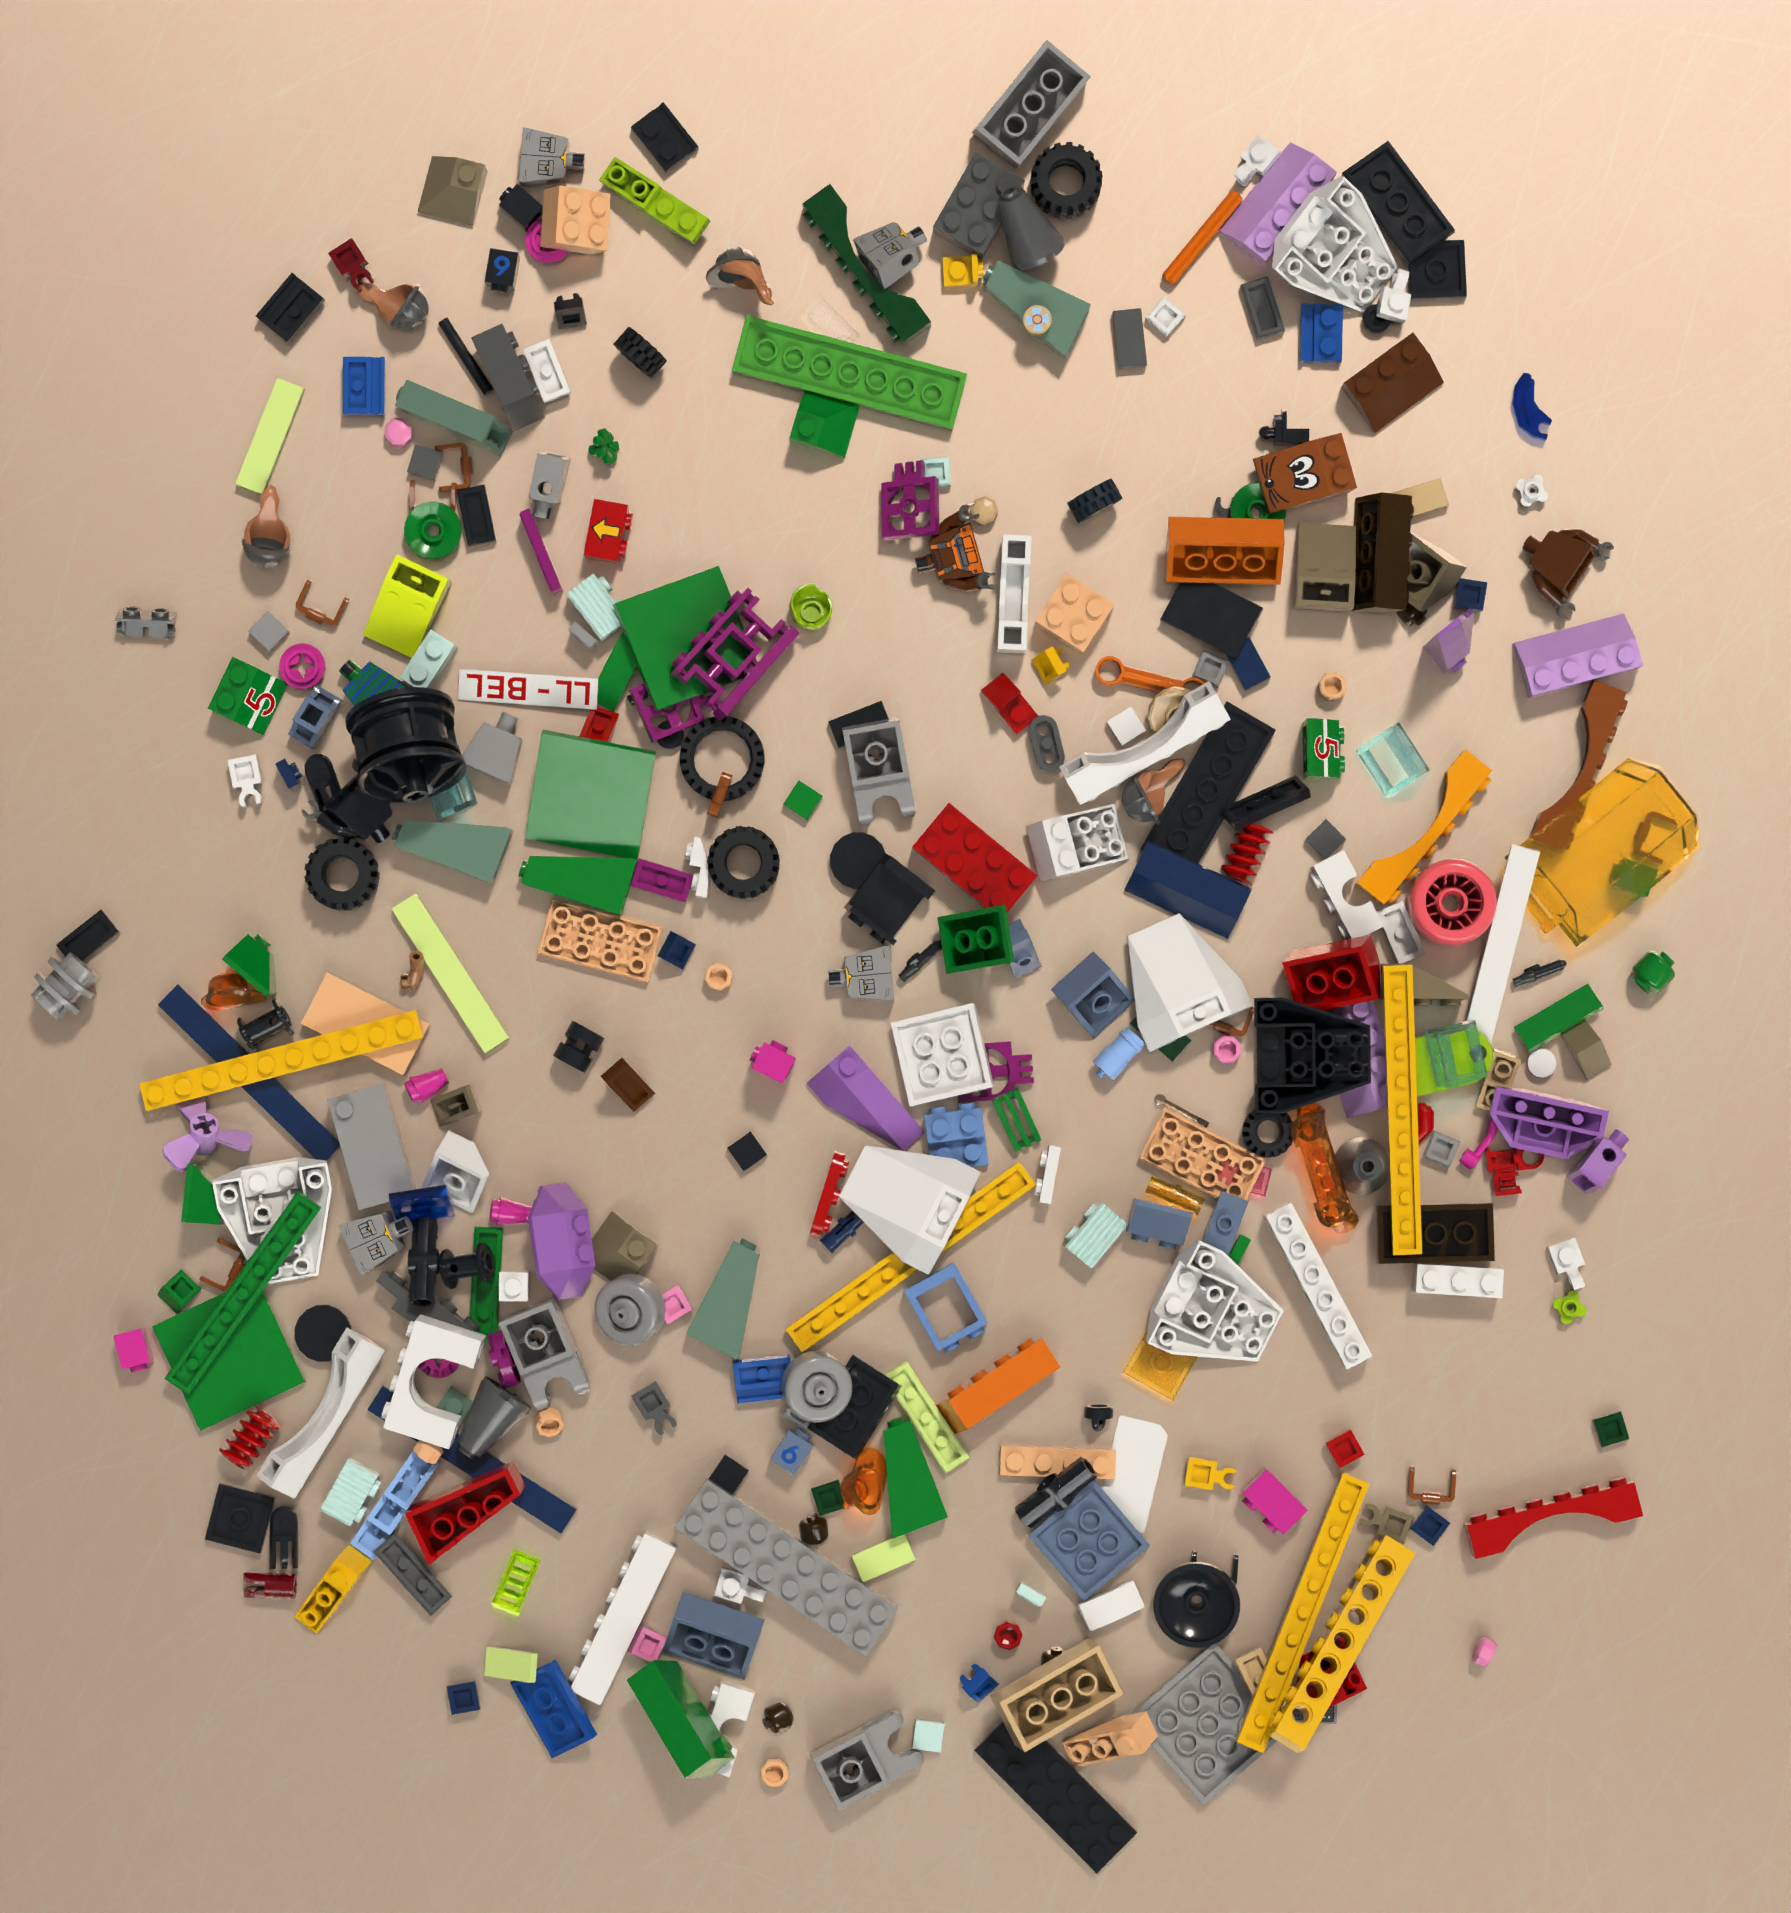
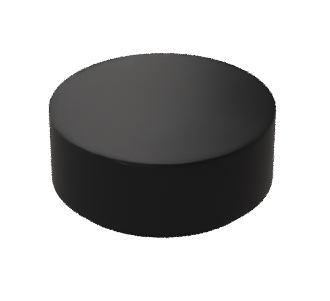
[1362,304,1391,334]
[657,720,684,749]

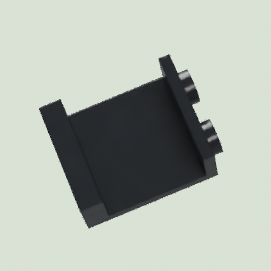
[844,853,935,945]

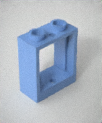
[904,1262,988,1353]

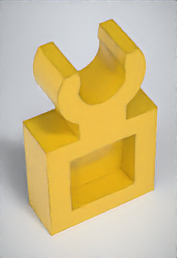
[1184,1456,1237,1490]

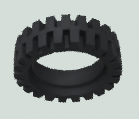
[680,716,765,801]

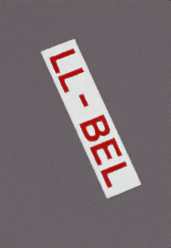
[458,669,598,710]

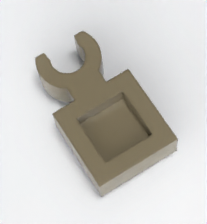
[1359,1504,1414,1544]

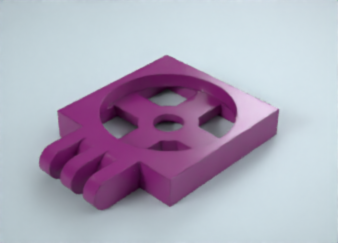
[881,460,939,541]
[629,683,713,743]
[957,1041,1034,1103]

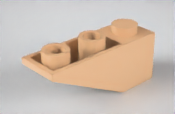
[1062,1711,1158,1767]

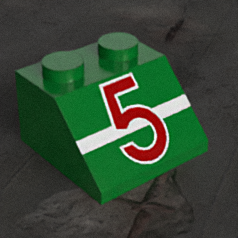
[208,656,288,735]
[1302,718,1345,780]

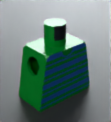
[339,659,408,706]

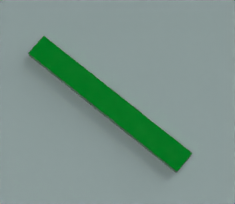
[164,1190,321,1395]

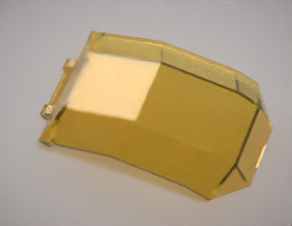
[1504,758,1700,947]

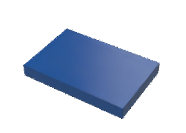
[510,1659,597,1758]

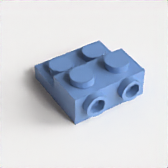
[924,1103,989,1167]

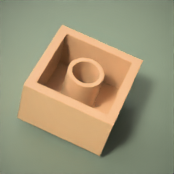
[540,185,610,255]
[1035,573,1115,655]

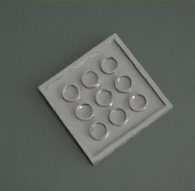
[1131,1643,1277,1805]

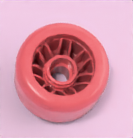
[1407,859,1497,946]

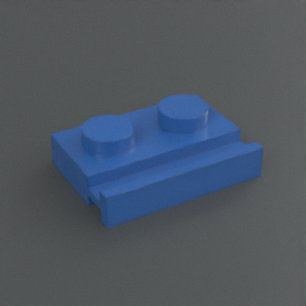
[1300,303,1343,363]
[343,357,385,415]
[733,1354,791,1403]

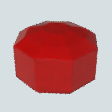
[994,1621,1022,1651]

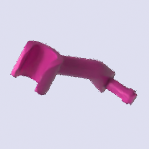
[1459,1117,1498,1169]

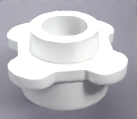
[1516,475,1548,507]

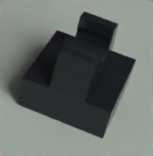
[554,293,587,329]

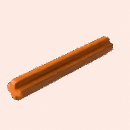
[1162,190,1243,285]

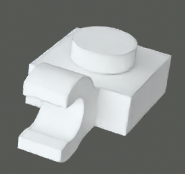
[1234,135,1281,187]
[1376,269,1411,324]
[1547,1238,1585,1290]
[714,1567,767,1604]

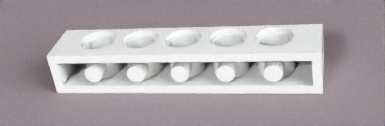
[1263,1202,1372,1369]

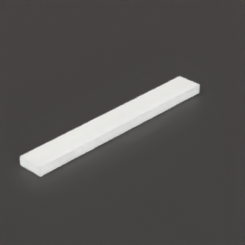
[1465,844,1540,1059]

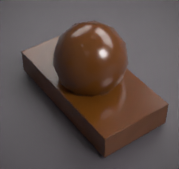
[601,1058,655,1112]

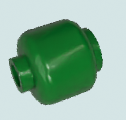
[1632,951,1675,994]

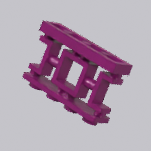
[670,588,799,721]

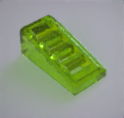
[492,1549,541,1616]

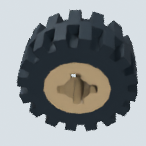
[1067,478,1123,523]

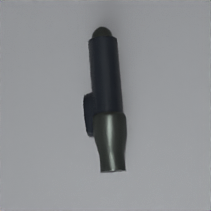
[898,940,942,982]
[1512,959,1567,987]

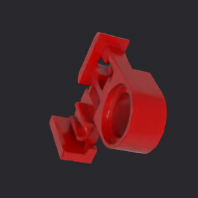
[1485,1148,1544,1196]

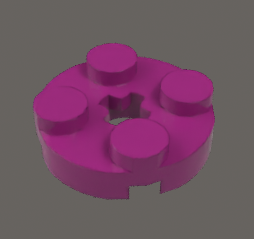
[487,1330,521,1389]

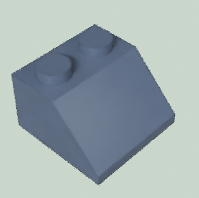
[1051,951,1134,1038]
[1126,1198,1193,1250]

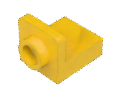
[943,253,984,287]

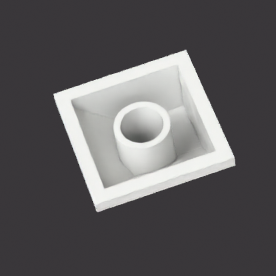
[421,1130,489,1214]

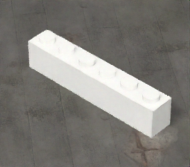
[568,1531,677,1705]

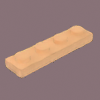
[1000,1446,1116,1479]

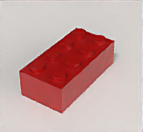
[912,803,1038,913]

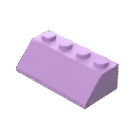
[1219,142,1337,266]
[1513,613,1643,698]
[1324,1001,1387,1119]

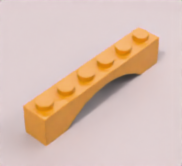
[1355,749,1492,906]

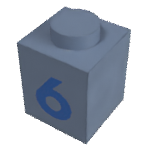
[770,1428,813,1475]

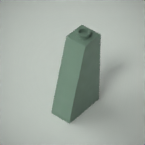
[982,260,1091,360]
[395,380,513,456]
[392,820,513,884]
[686,1238,760,1359]

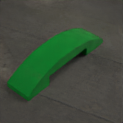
[597,632,637,712]

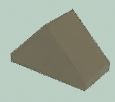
[1560,1020,1612,1080]
[430,1084,482,1127]

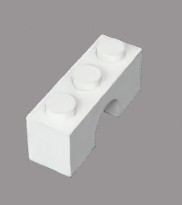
[1310,850,1384,940]
[1412,1263,1504,1298]
[710,1680,755,1777]

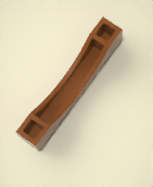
[1527,679,1628,853]

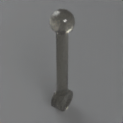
[1155,1093,1209,1128]

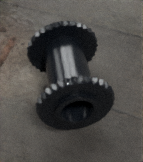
[237,999,294,1053]
[439,1242,495,1289]

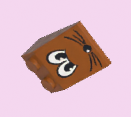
[1253,433,1357,514]

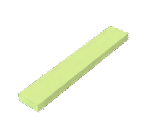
[392,893,509,1053]

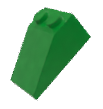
[937,905,1015,974]

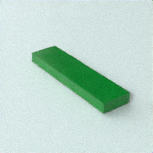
[470,1227,504,1343]

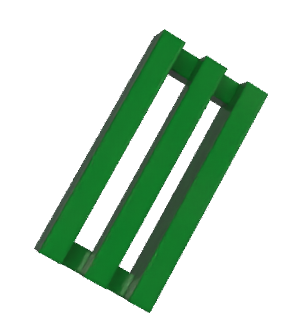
[991,1087,1041,1152]

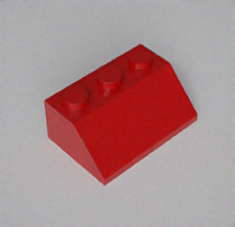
[1282,934,1380,1010]

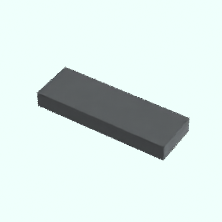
[372,1532,452,1616]

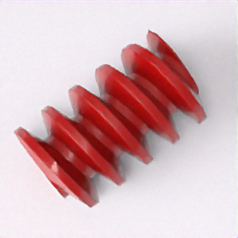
[1221,823,1274,886]
[219,1405,281,1469]

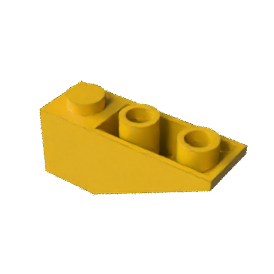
[294,1544,372,1634]

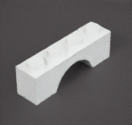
[997,534,1032,654]

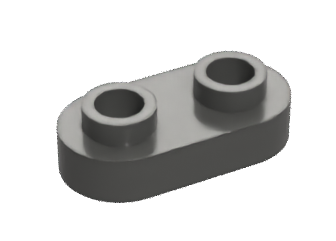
[1029,715,1065,772]

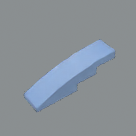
[350,1450,440,1560]

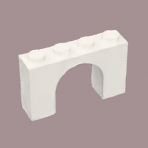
[381,1314,486,1449]

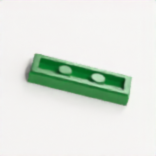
[1514,984,1603,1053]

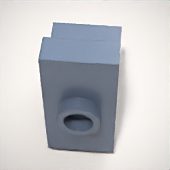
[288,685,343,750]
[1009,919,1041,978]
[1203,1191,1249,1255]

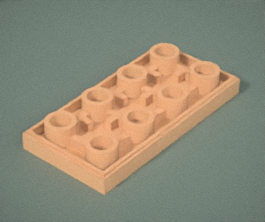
[537,898,663,983]
[301,972,430,1075]
[1138,1107,1267,1200]

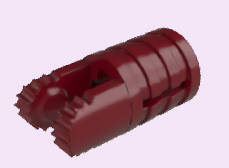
[243,1572,297,1600]

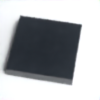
[1407,240,1467,300]
[205,1483,276,1554]

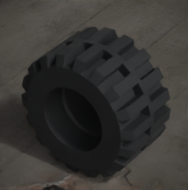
[1030,142,1103,219]
[707,826,780,899]
[304,838,380,911]

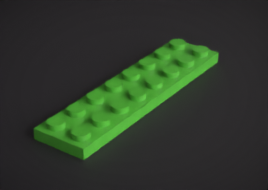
[732,315,967,430]

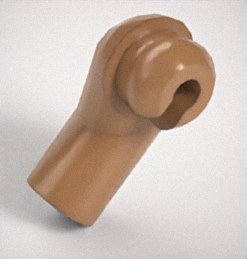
[400,951,425,990]

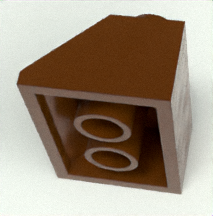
[1341,332,1444,433]

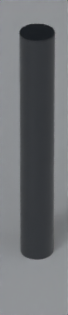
[438,317,494,396]

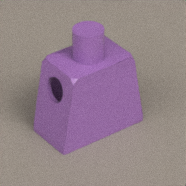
[1566,1129,1629,1195]

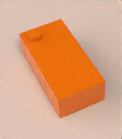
[1165,517,1285,585]

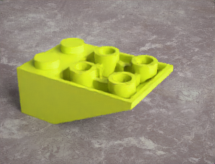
[363,554,451,658]

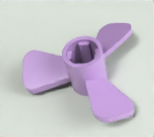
[163,1096,253,1172]

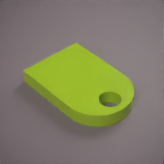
[1415,1026,1493,1096]

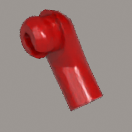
[1417,1102,1434,1144]

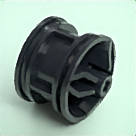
[345,687,466,803]

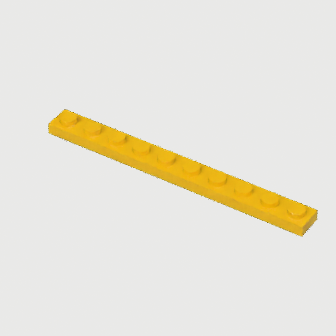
[1382,964,1422,1255]
[139,1010,424,1111]
[786,1162,1036,1352]
[1235,1473,1369,1753]

